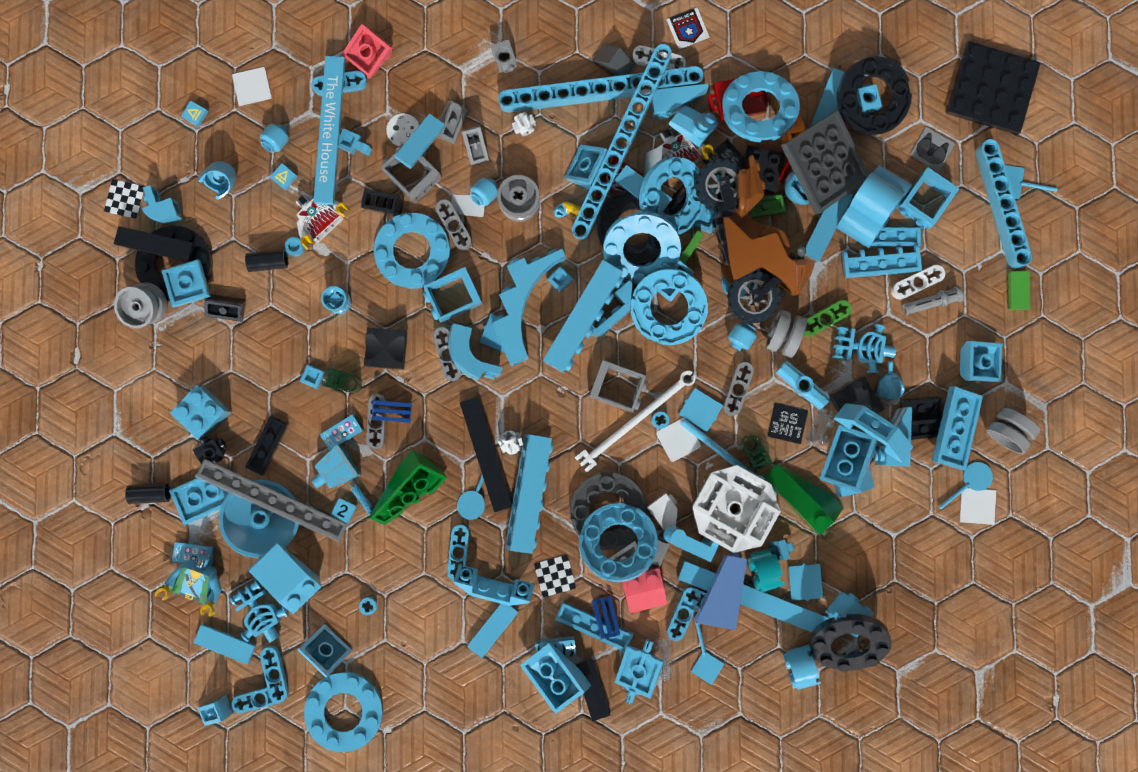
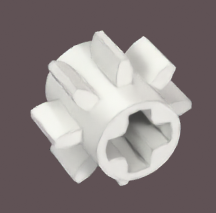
[512,112,536,136]
[498,431,523,454]

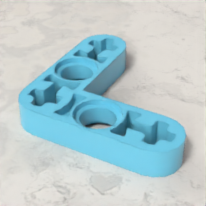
[666,587,706,641]
[232,646,289,713]

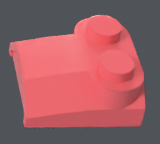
[341,24,393,79]

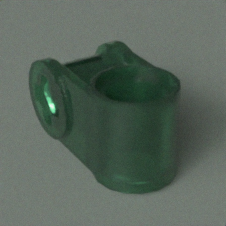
[322,367,362,393]
[740,435,772,473]

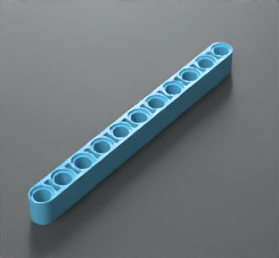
[572,44,672,240]
[498,66,703,113]

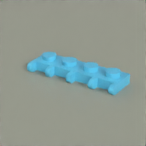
[842,245,922,278]

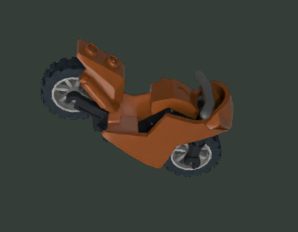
[695,155,814,323]

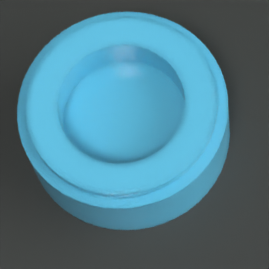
[284,237,305,257]

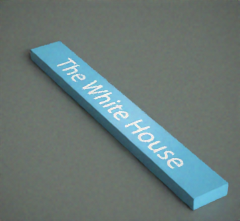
[314,56,345,205]

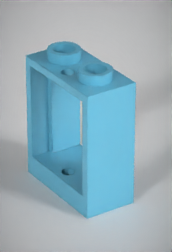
[897,167,959,230]
[423,267,483,323]

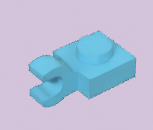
[339,128,372,156]

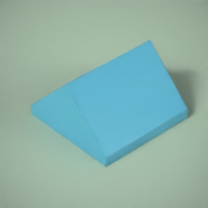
[564,145,608,190]
[298,624,352,677]

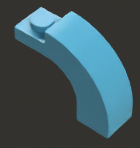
[448,323,503,380]

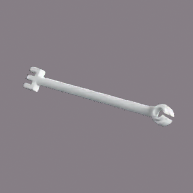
[575,371,696,472]

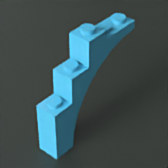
[491,249,566,367]

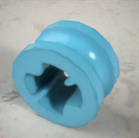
[651,412,669,429]
[359,597,377,615]

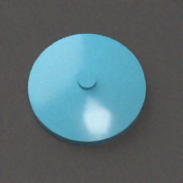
[219,480,299,558]

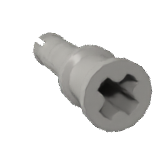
[902,286,964,316]

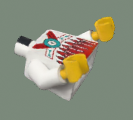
[659,129,715,182]
[296,195,350,250]

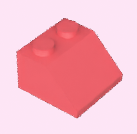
[622,566,667,613]

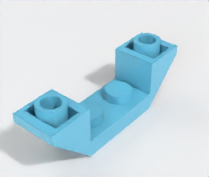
[591,280,632,337]
[834,403,913,463]
[453,564,534,606]

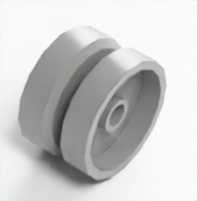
[497,175,540,222]
[114,282,167,329]
[765,309,807,358]
[986,408,1041,454]

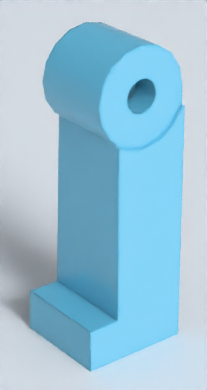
[663,525,719,562]

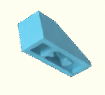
[651,84,708,120]

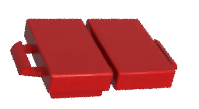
[708,79,770,121]

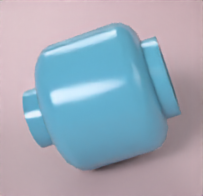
[260,124,289,153]
[470,178,498,206]
[728,322,757,351]

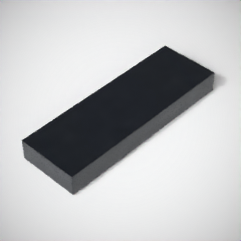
[245,416,289,476]
[575,658,611,722]

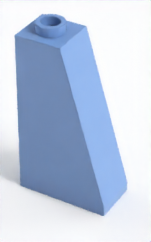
[694,552,747,630]

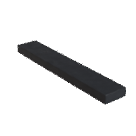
[460,397,512,513]

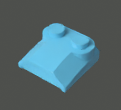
[669,106,718,147]
[960,341,1003,382]

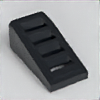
[361,189,404,216]

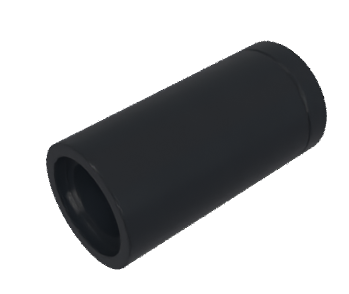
[245,249,288,272]
[125,483,171,504]

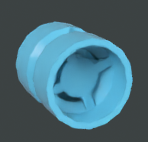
[321,286,352,314]

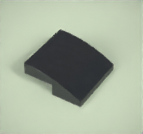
[900,396,942,440]

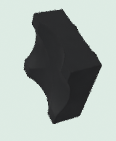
[742,145,785,194]
[363,327,408,370]
[830,376,885,429]

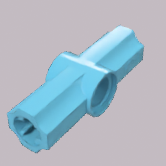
[775,360,831,410]

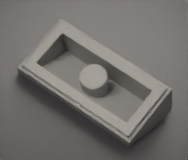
[436,101,468,144]

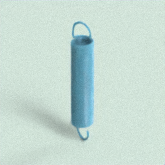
[348,480,374,516]

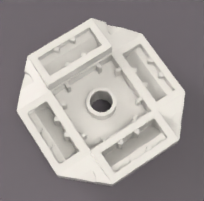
[692,465,781,553]

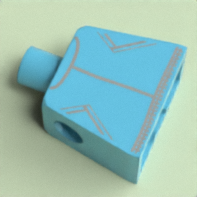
[311,444,361,488]

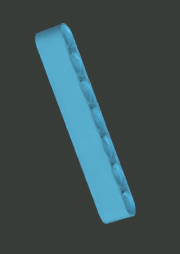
[975,139,1032,269]

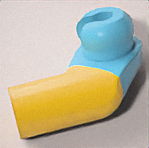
[554,202,581,218]

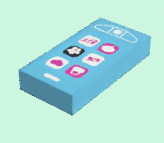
[320,414,364,451]
[172,542,215,566]

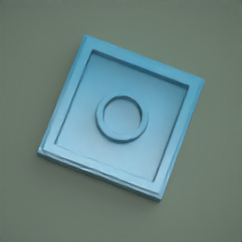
[161,259,211,308]

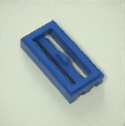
[371,400,412,423]
[592,596,620,639]

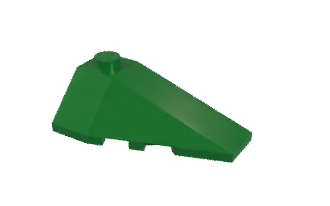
[369,450,447,525]
[763,464,844,535]

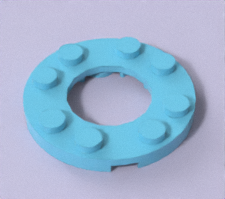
[722,71,800,142]
[639,157,705,235]
[603,211,681,284]
[374,213,450,289]
[631,268,708,345]
[579,503,658,582]
[304,672,383,752]

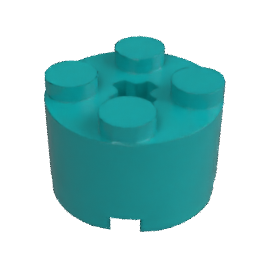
[747,548,785,592]

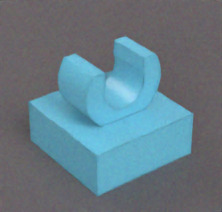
[769,539,795,561]

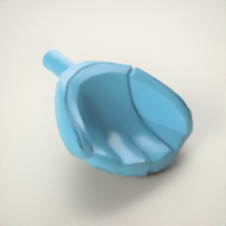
[876,361,905,400]

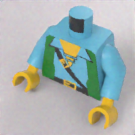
[155,555,222,617]

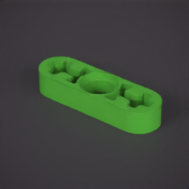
[803,300,851,337]

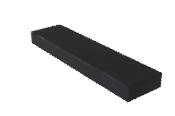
[114,226,195,262]

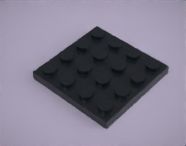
[946,41,1041,135]

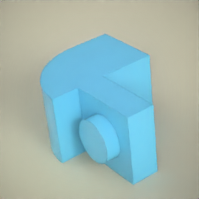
[142,185,184,224]

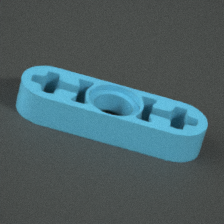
[312,71,367,96]
[447,524,470,581]

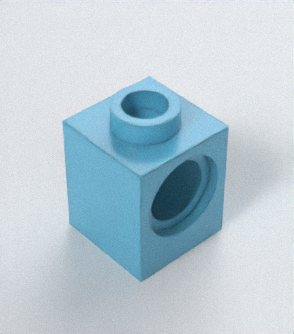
[857,84,882,114]

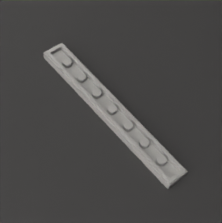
[195,459,348,542]

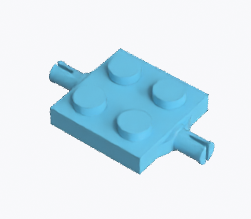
[615,639,665,704]

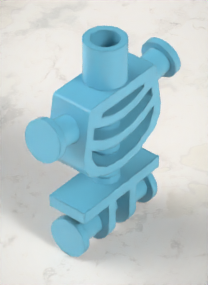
[832,324,896,373]
[229,579,289,643]

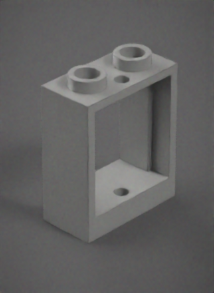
[381,144,442,204]
[589,360,648,413]

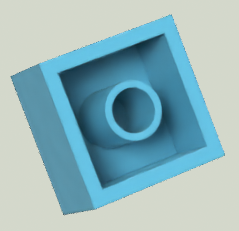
[170,385,231,440]

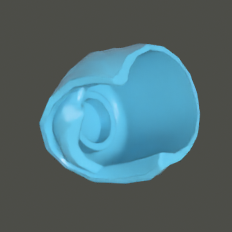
[198,161,236,200]

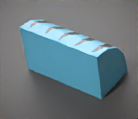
[535,636,576,657]

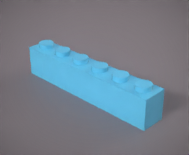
[543,260,624,374]
[505,434,553,554]

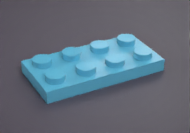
[932,386,983,471]

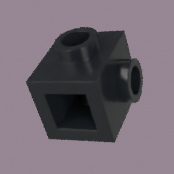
[192,434,227,464]

